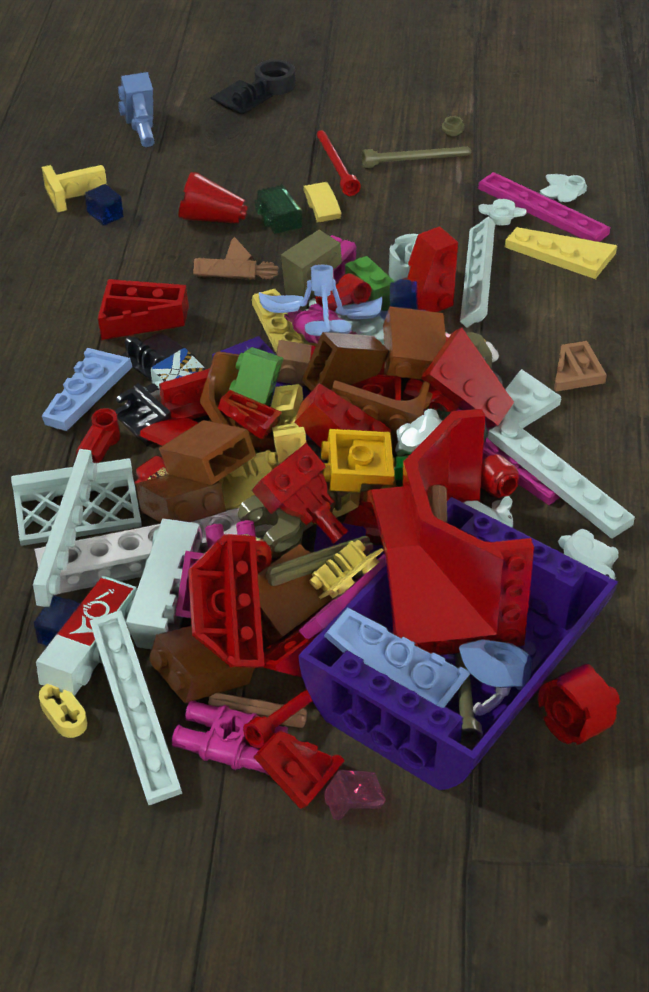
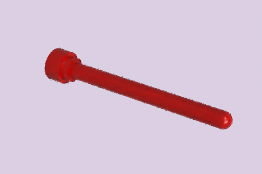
[317,130,361,196]
[243,689,312,748]

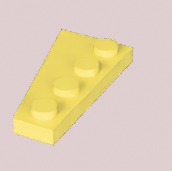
[505,227,617,279]
[252,289,317,353]

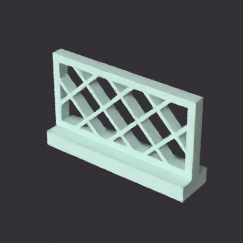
[11,458,142,546]

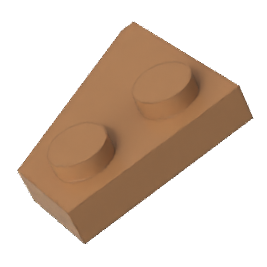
[554,341,607,392]

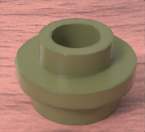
[442,116,464,136]

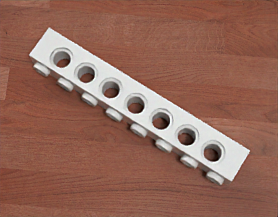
[35,508,273,595]

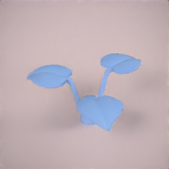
[259,265,382,336]

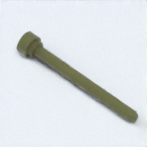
[362,147,471,168]
[455,652,483,749]

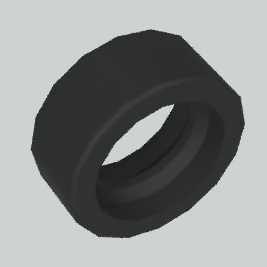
[255,59,295,95]

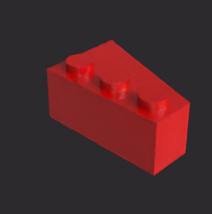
[394,226,458,312]
[98,279,189,340]
[421,328,514,428]
[295,383,392,448]

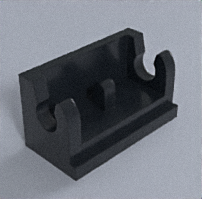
[115,383,171,446]

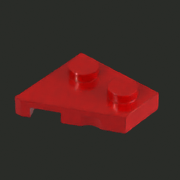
[218,390,282,440]

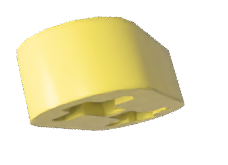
[39,684,87,738]

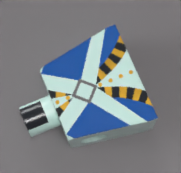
[144,348,206,400]

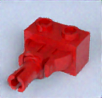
[251,443,348,544]

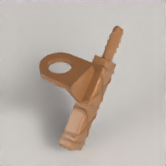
[193,237,279,280]

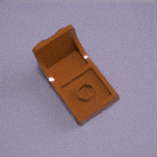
[200,351,276,451]
[331,380,432,456]

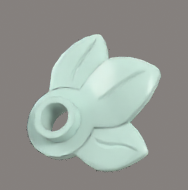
[540,174,587,202]
[478,199,527,225]

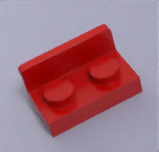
[159,368,210,420]

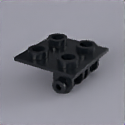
[211,78,273,114]
[120,332,196,381]

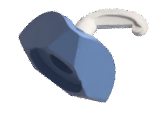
[459,640,532,716]

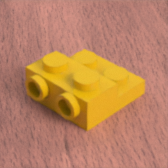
[321,429,395,492]

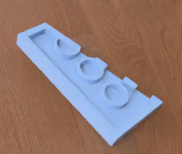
[42,348,132,431]
[324,608,470,708]

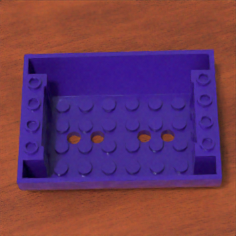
[299,497,618,790]

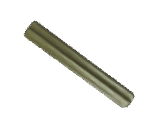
[265,536,373,586]

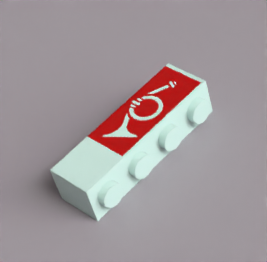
[36,576,137,696]

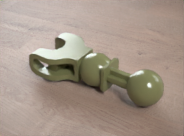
[238,482,383,558]

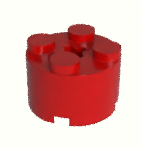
[538,664,620,745]

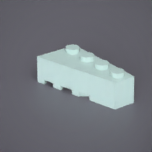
[126,518,203,649]

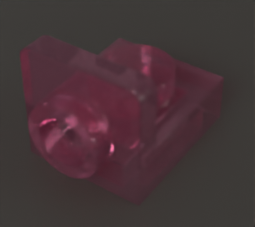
[325,770,386,820]

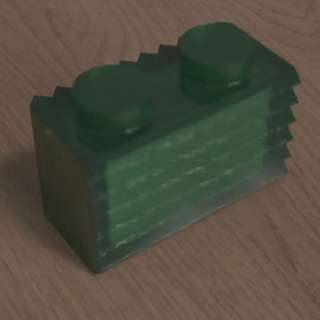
[254,184,302,234]

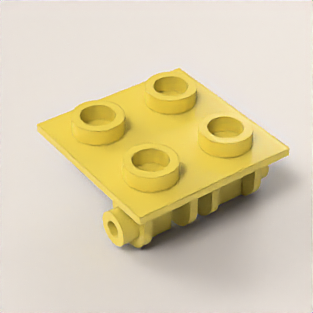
[223,450,279,510]
[309,540,384,599]

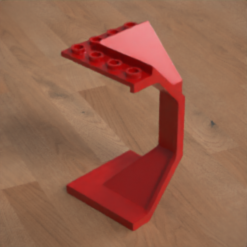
[360,408,534,655]

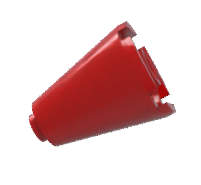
[179,172,249,224]

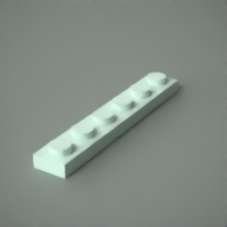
[460,217,495,328]
[488,419,635,539]
[33,449,97,607]
[89,610,182,805]

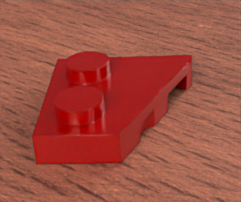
[253,730,345,809]

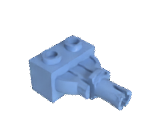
[118,72,154,147]

